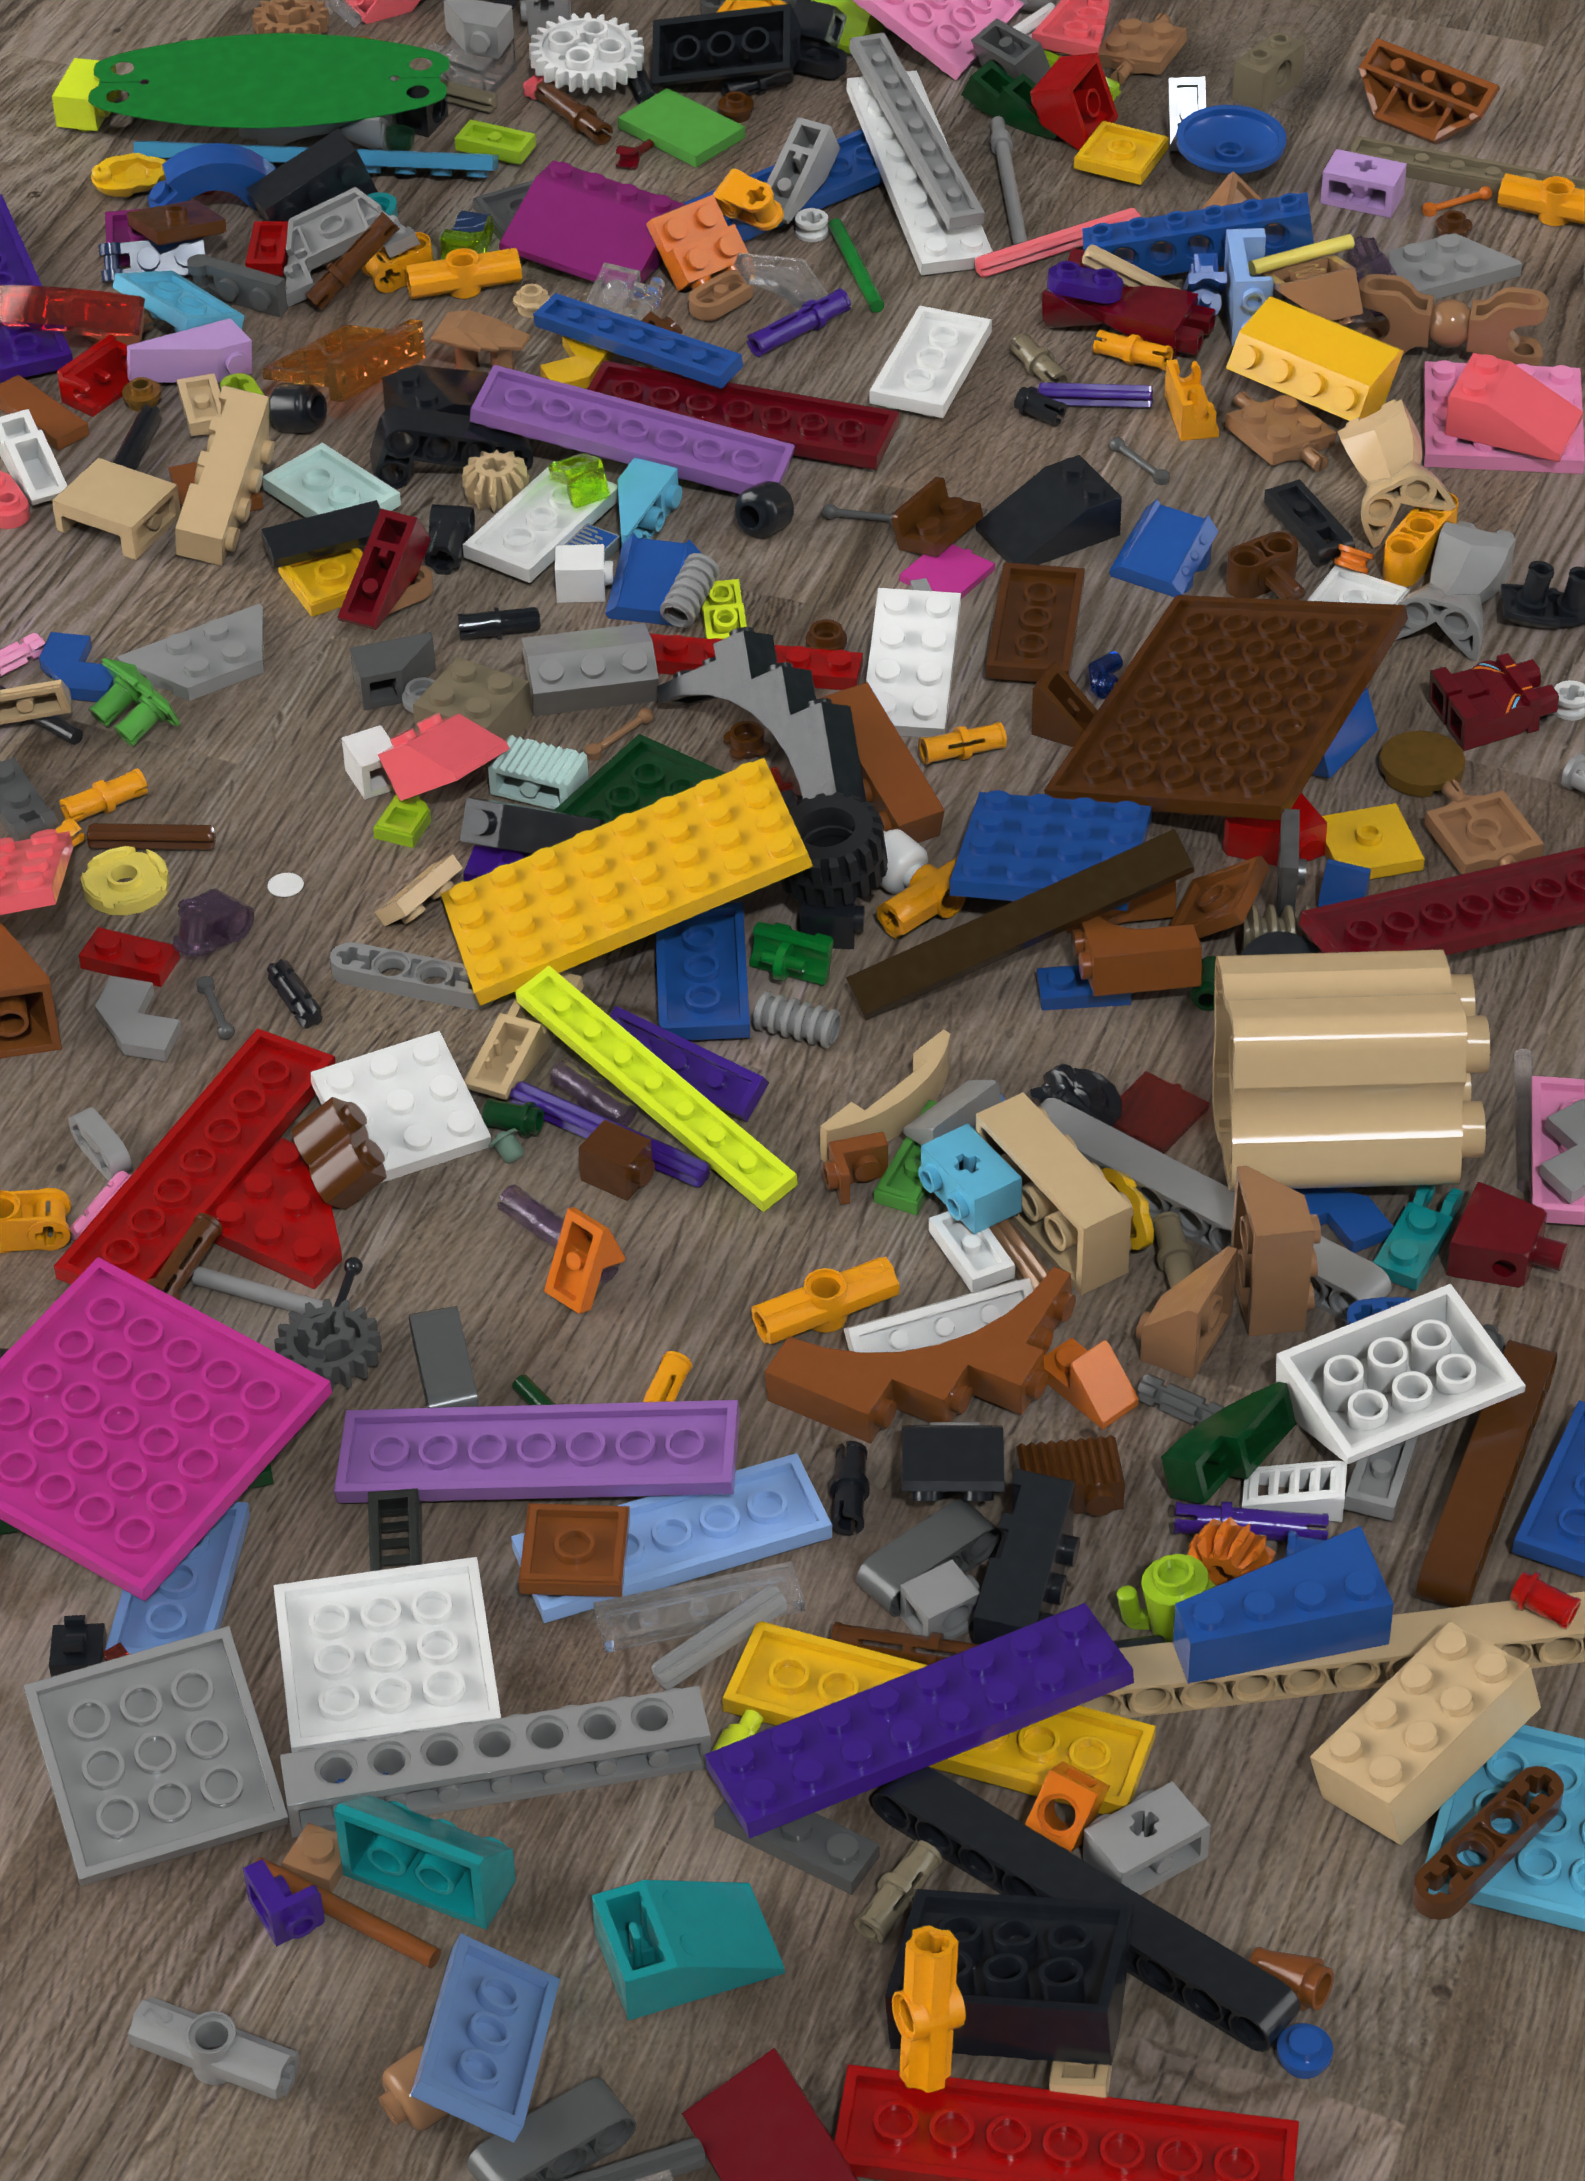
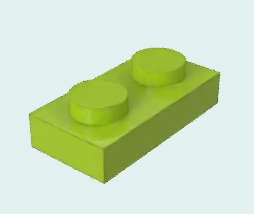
[455,119,536,165]

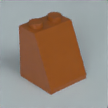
[0,922,62,1059]

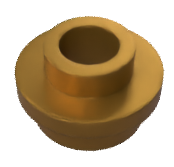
[122,377,162,412]

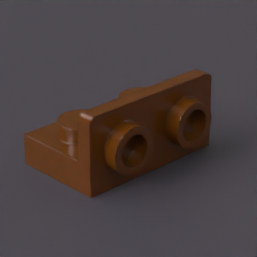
[891,477,983,557]

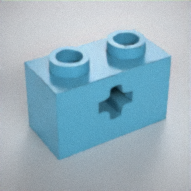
[918,1123,1022,1234]

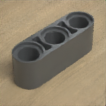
[409,1306,479,1408]
[856,1499,1002,1617]
[467,2078,636,2181]

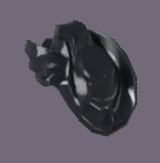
[1030,1064,1122,1127]

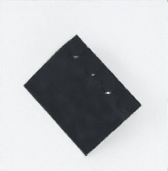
[885,1889,1134,2065]

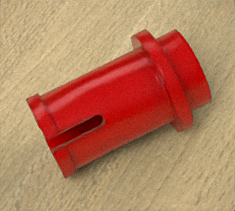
[1510,1572,1581,1630]

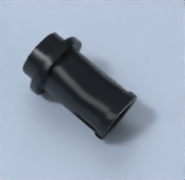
[1014,386,1067,427]

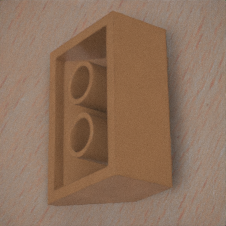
[1261,255,1364,325]
[1231,1165,1321,1337]

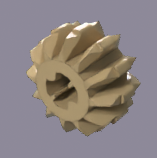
[462,449,530,513]

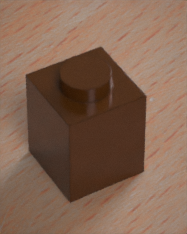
[579,1119,655,1201]

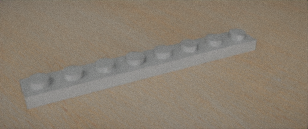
[849,33,985,230]

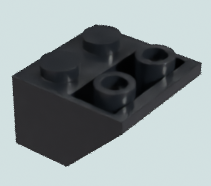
[902,1425,1005,1501]

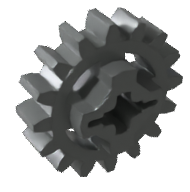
[274,1298,382,1390]

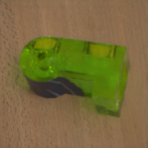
[440,210,494,260]

